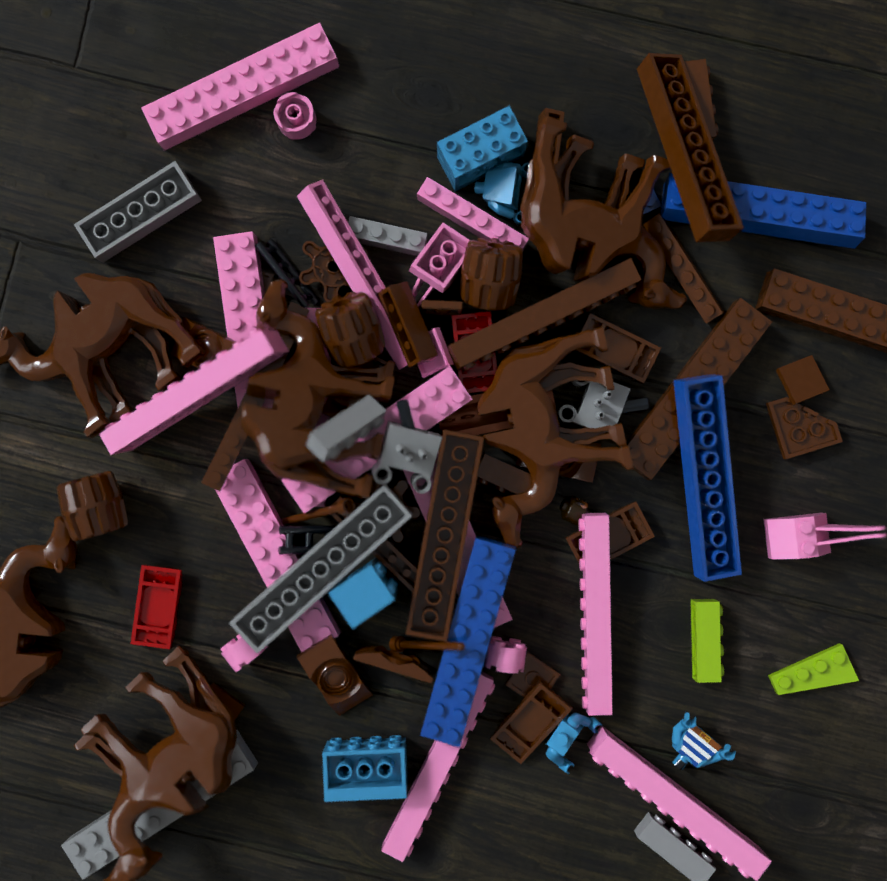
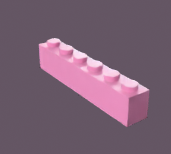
[417,177,529,251]

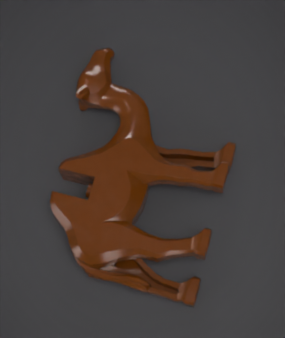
[521,116,687,309]
[0,273,206,438]
[241,279,395,500]
[478,327,633,548]
[0,516,77,707]
[74,646,237,881]

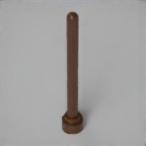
[281,497,355,525]
[389,636,465,652]

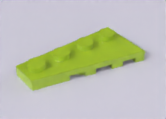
[768,643,859,695]

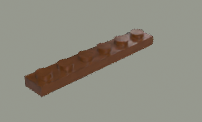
[643,213,724,323]

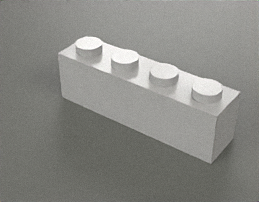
[348,216,428,256]
[306,395,386,463]
[634,812,716,881]

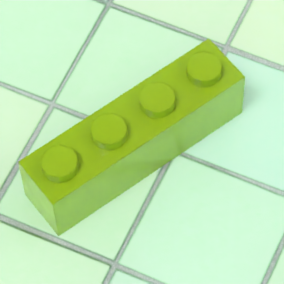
[691,599,724,683]

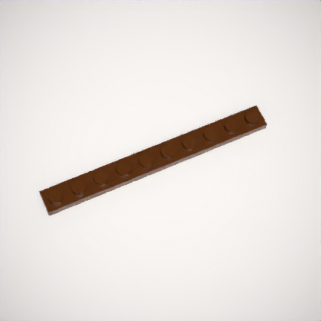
[201,301,309,491]

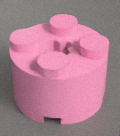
[274,92,316,140]
[220,634,268,673]
[484,636,527,673]

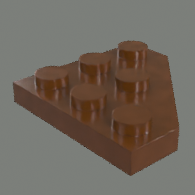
[766,397,843,459]

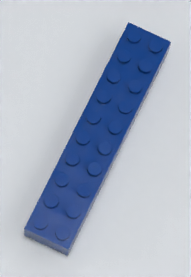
[661,173,866,249]
[673,374,742,582]
[420,536,516,748]

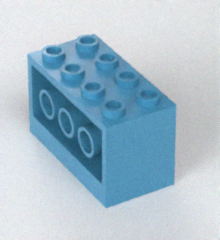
[437,106,528,191]
[329,558,399,629]
[322,735,408,802]

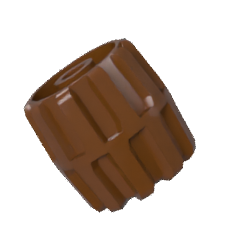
[460,238,523,310]
[315,292,385,367]
[57,471,128,541]

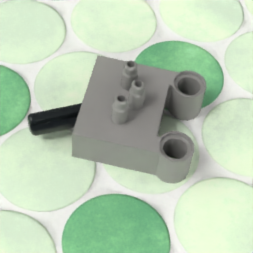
[557,381,649,428]
[372,399,442,494]

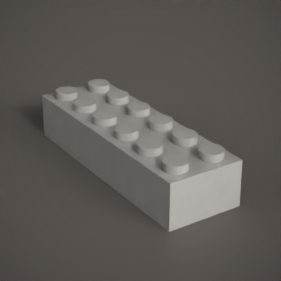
[74,161,202,263]

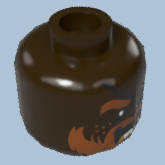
[559,496,590,525]

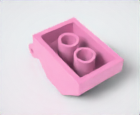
[409,223,470,308]
[763,513,886,559]

